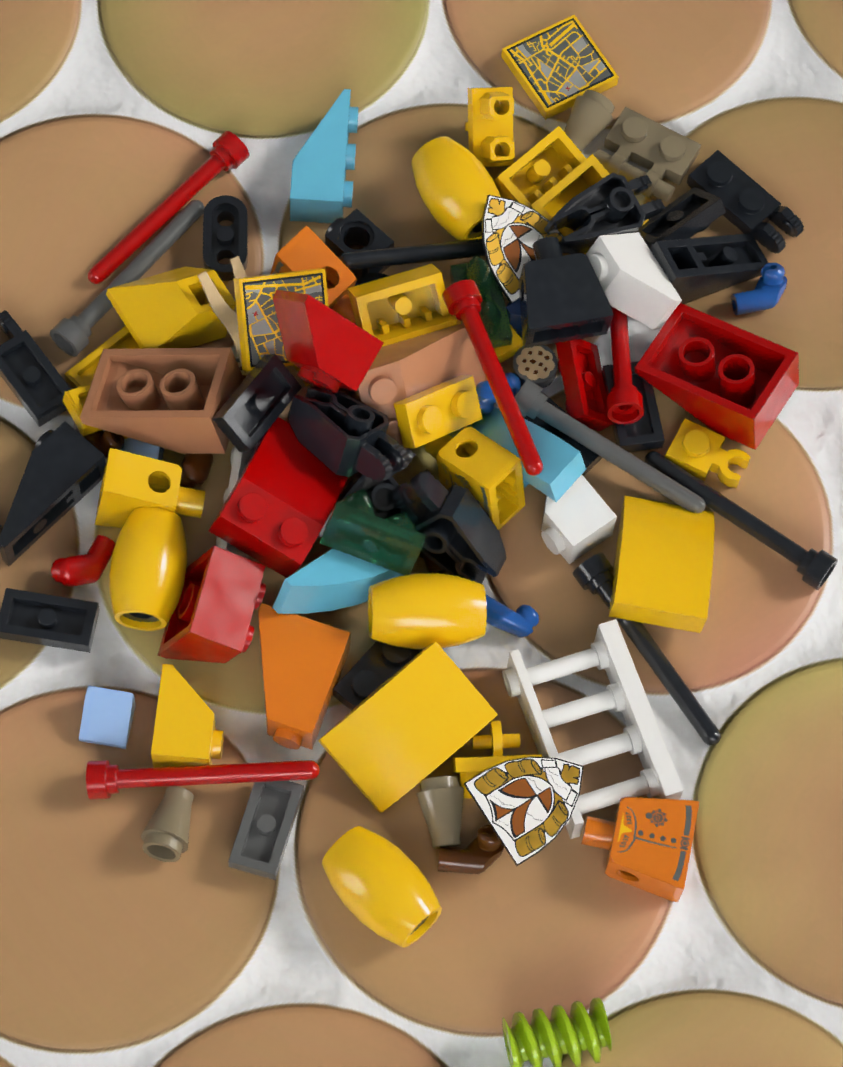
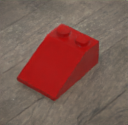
[635,303,799,450]
[208,417,348,578]

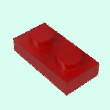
[556,339,613,432]

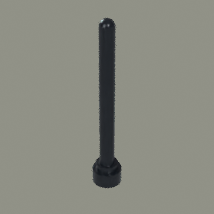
[339,239,485,270]
[645,451,838,590]
[573,553,721,745]

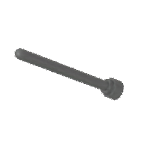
[50,200,205,357]
[515,379,706,513]

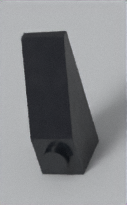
[650,233,768,304]
[0,421,106,566]

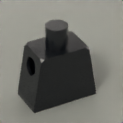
[519,237,614,348]

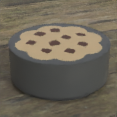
[512,345,558,388]

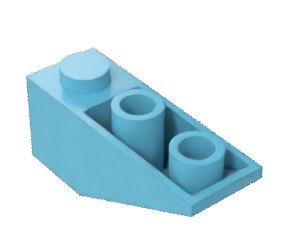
[290,89,359,223]

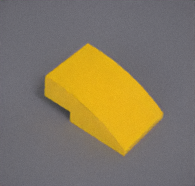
[494,126,649,255]
[347,264,457,347]
[608,496,715,633]
[318,642,498,813]

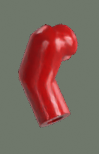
[51,535,116,587]

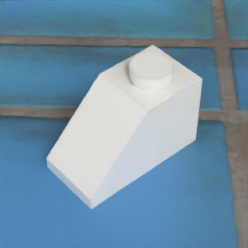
[586,232,682,330]
[541,475,617,564]

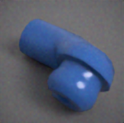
[731,263,787,315]
[476,373,521,414]
[486,595,539,638]

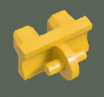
[465,86,515,167]
[452,720,542,799]

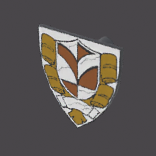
[482,195,571,304]
[464,756,584,866]

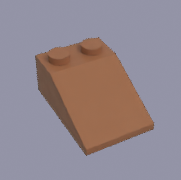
[349,323,486,445]
[80,348,244,454]

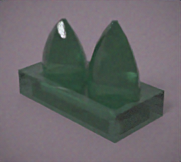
[450,255,513,348]
[320,489,426,575]

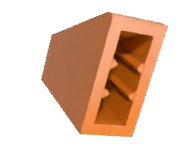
[258,603,351,750]

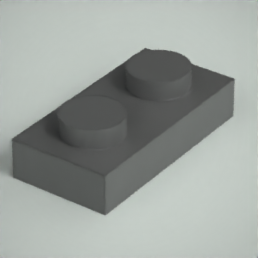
[228,781,304,880]

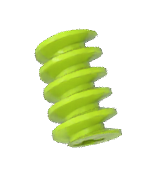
[502,998,612,1067]

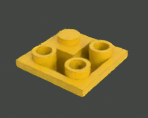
[106,266,236,349]

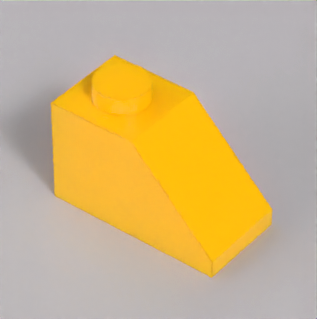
[151,664,224,768]

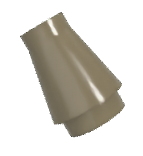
[564,90,615,152]
[417,776,464,849]
[141,786,194,862]

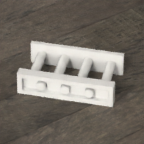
[502,619,684,839]

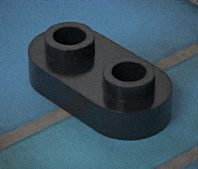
[203,195,248,281]

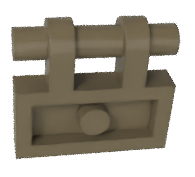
[594,107,701,202]

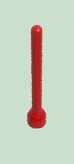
[88,131,250,284]
[442,280,543,476]
[606,306,644,424]
[86,760,320,800]

